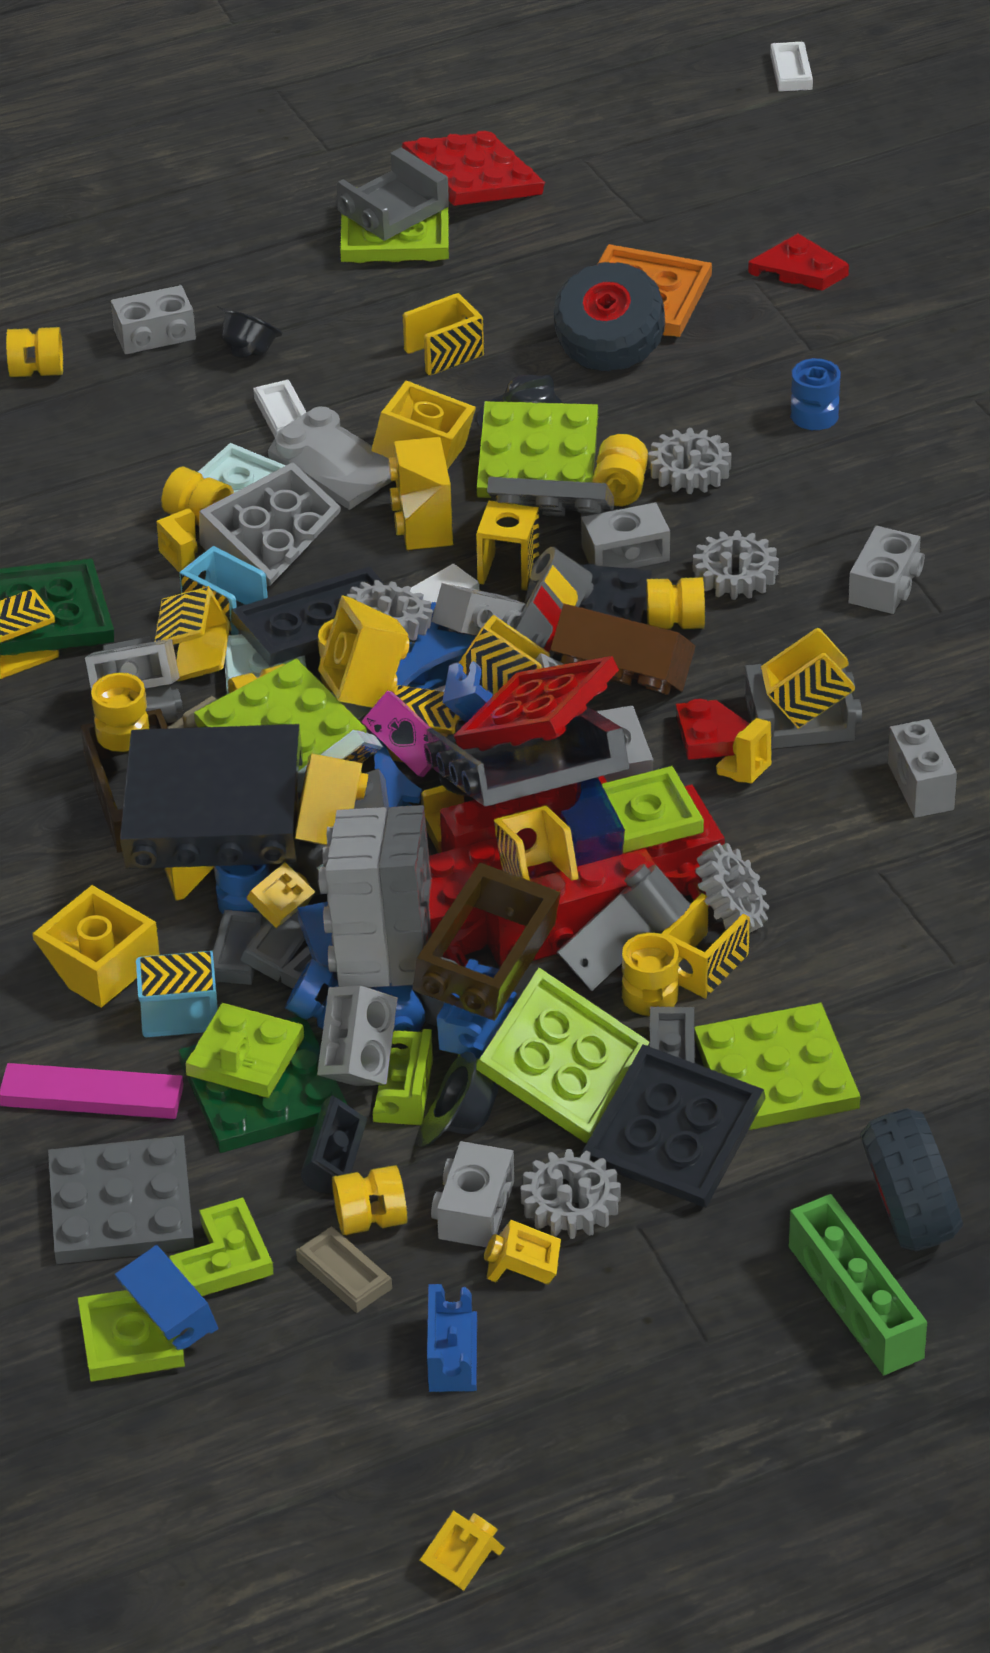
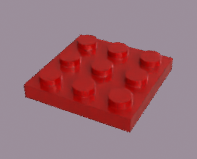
[402,131,545,206]
[453,656,619,751]

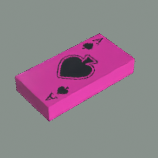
[361,690,431,777]

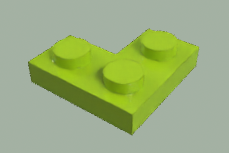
[169,1198,274,1296]

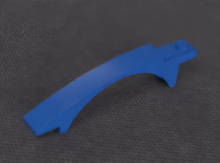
[374,602,476,807]

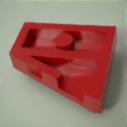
[748,233,849,290]
[676,699,750,760]

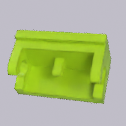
[373,1029,433,1125]

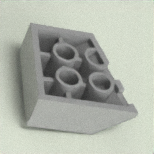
[199,462,340,586]

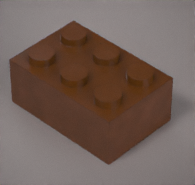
[551,603,696,695]

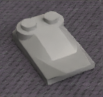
[268,407,392,510]

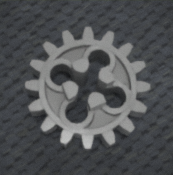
[648,428,731,494]
[693,530,779,600]
[347,580,433,641]
[696,843,769,933]
[521,1149,621,1239]

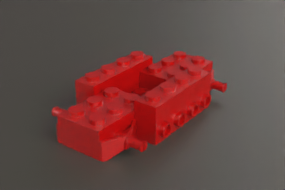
[429,776,725,968]

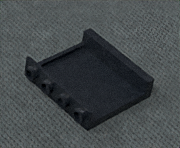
[424,706,630,807]
[120,724,303,869]

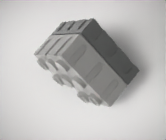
[319,805,432,987]

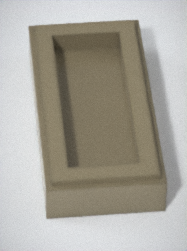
[296,1226,392,1313]

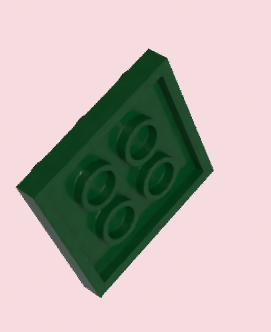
[0,558,114,656]
[179,1016,347,1153]

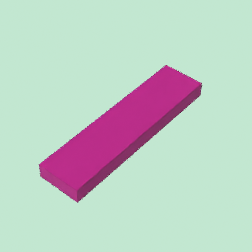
[0,1063,183,1119]

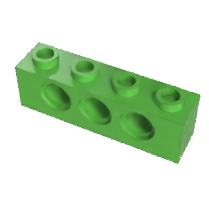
[789,1194,927,1376]

